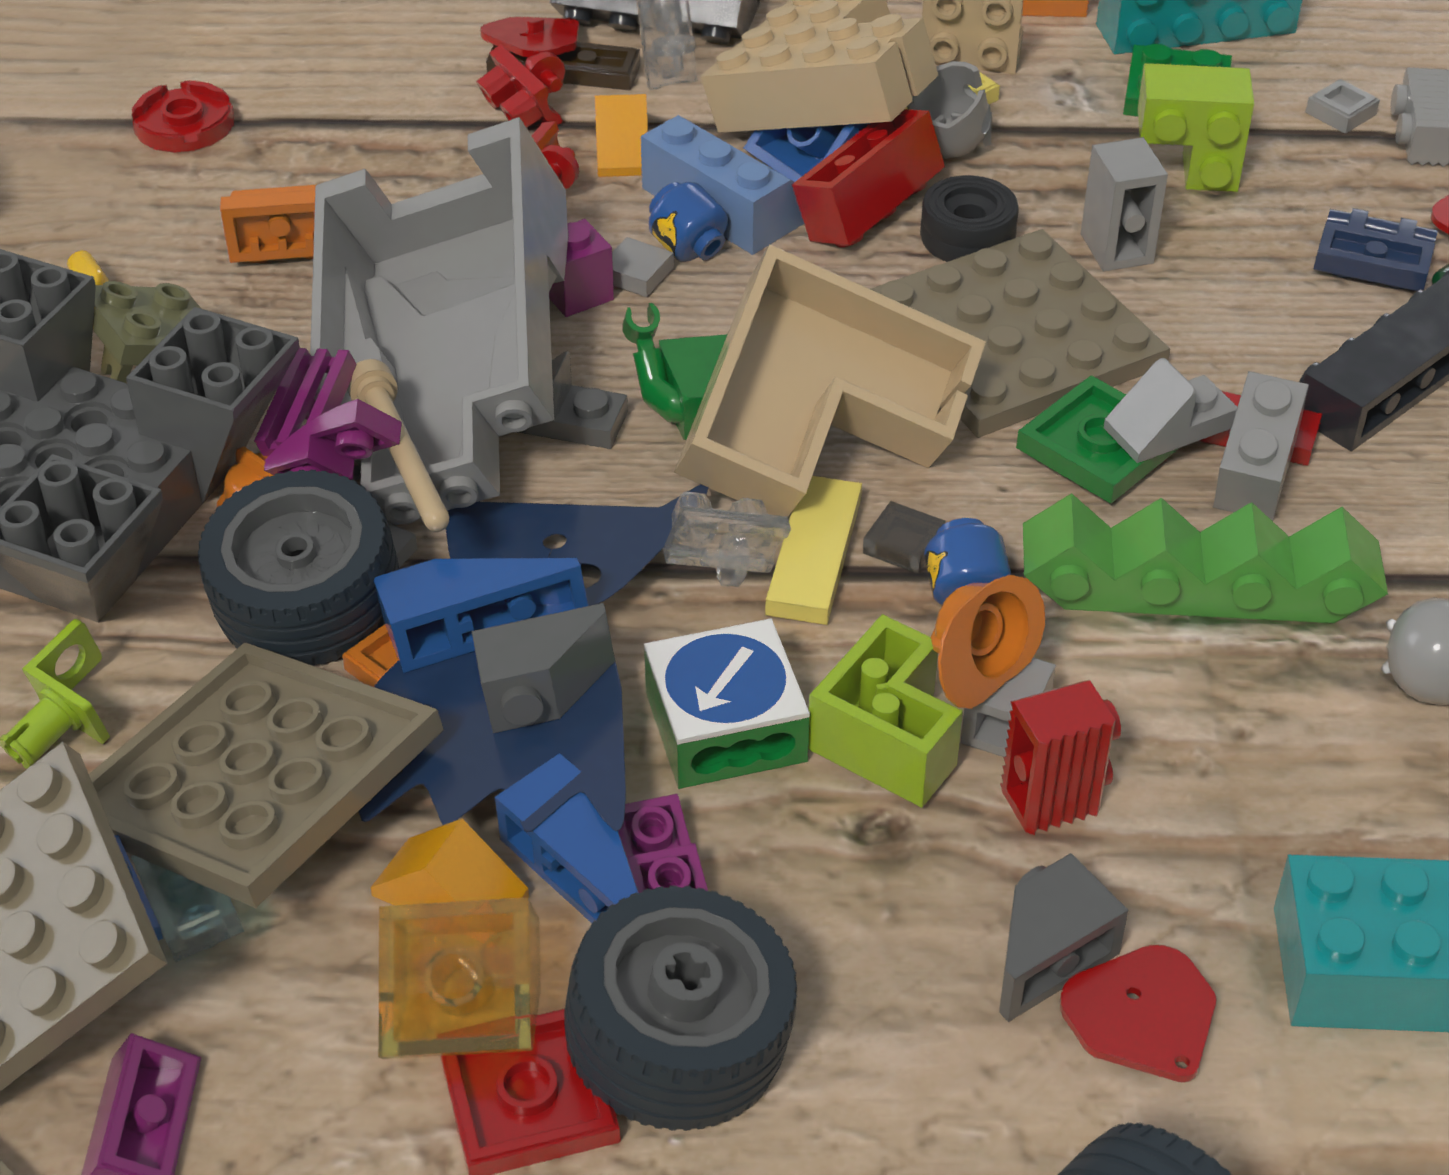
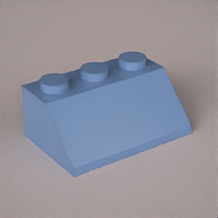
[641,115,804,255]

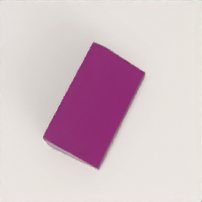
[81,1033,202,1175]

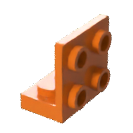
[220,184,318,263]

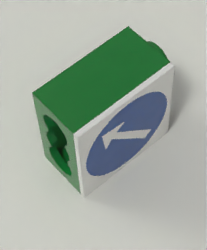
[644,618,810,789]

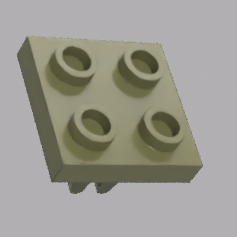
[93,281,201,383]

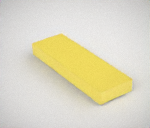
[765,476,862,625]

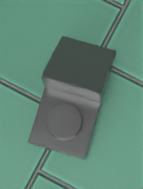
[518,351,628,449]

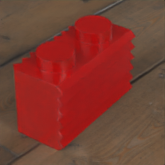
[1000,680,1121,835]

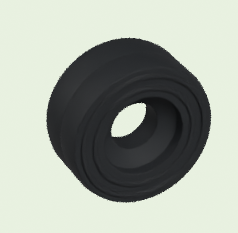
[920,175,1019,262]

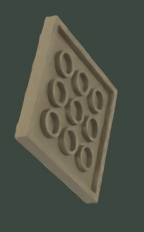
[871,229,1170,438]
[89,643,444,908]
[0,742,167,1091]

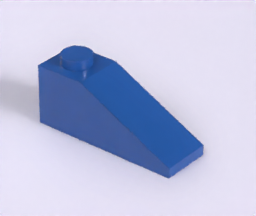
[374,558,588,673]
[495,753,638,923]

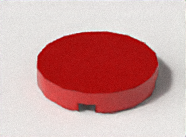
[132,80,234,153]

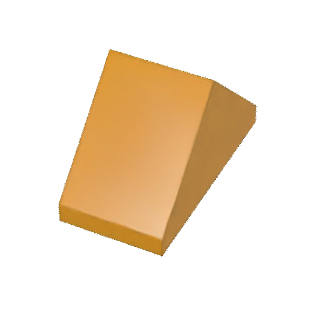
[595,94,648,177]
[371,818,529,948]

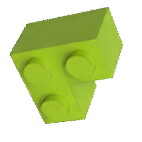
[1138,63,1254,192]
[808,614,963,808]

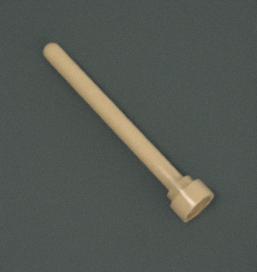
[347,359,449,532]

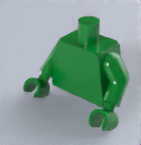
[622,303,728,441]

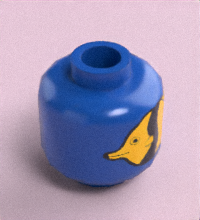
[649,182,728,262]
[924,518,1011,606]

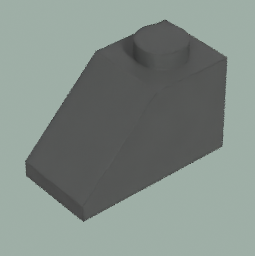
[472,603,615,733]
[999,853,1128,1022]

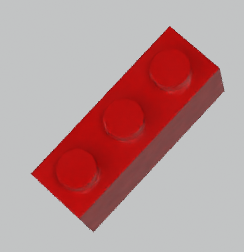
[792,109,945,247]

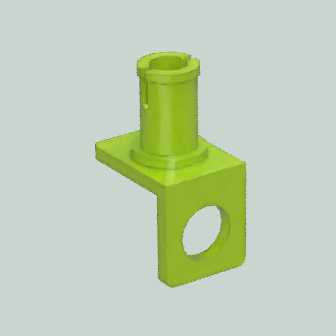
[0,619,110,769]

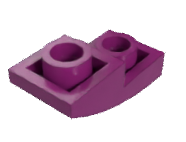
[264,399,402,480]
[618,793,708,893]

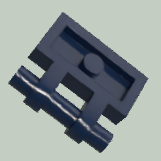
[1313,208,1438,291]

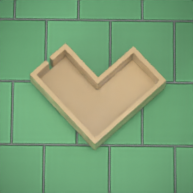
[700,0,939,133]
[674,244,986,521]

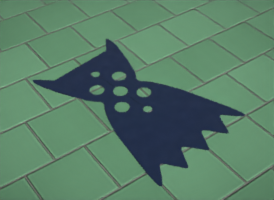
[359,484,709,832]

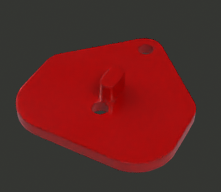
[480,17,579,57]
[1060,945,1216,1083]

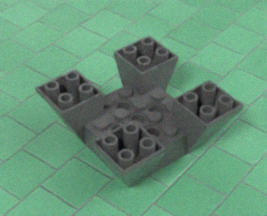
[0,249,300,623]

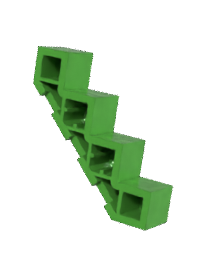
[1023,493,1388,623]

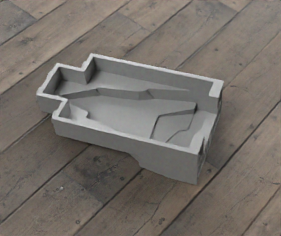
[310,117,568,525]

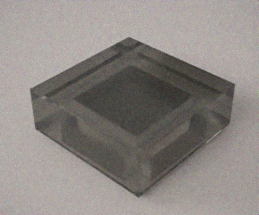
[863,501,946,574]

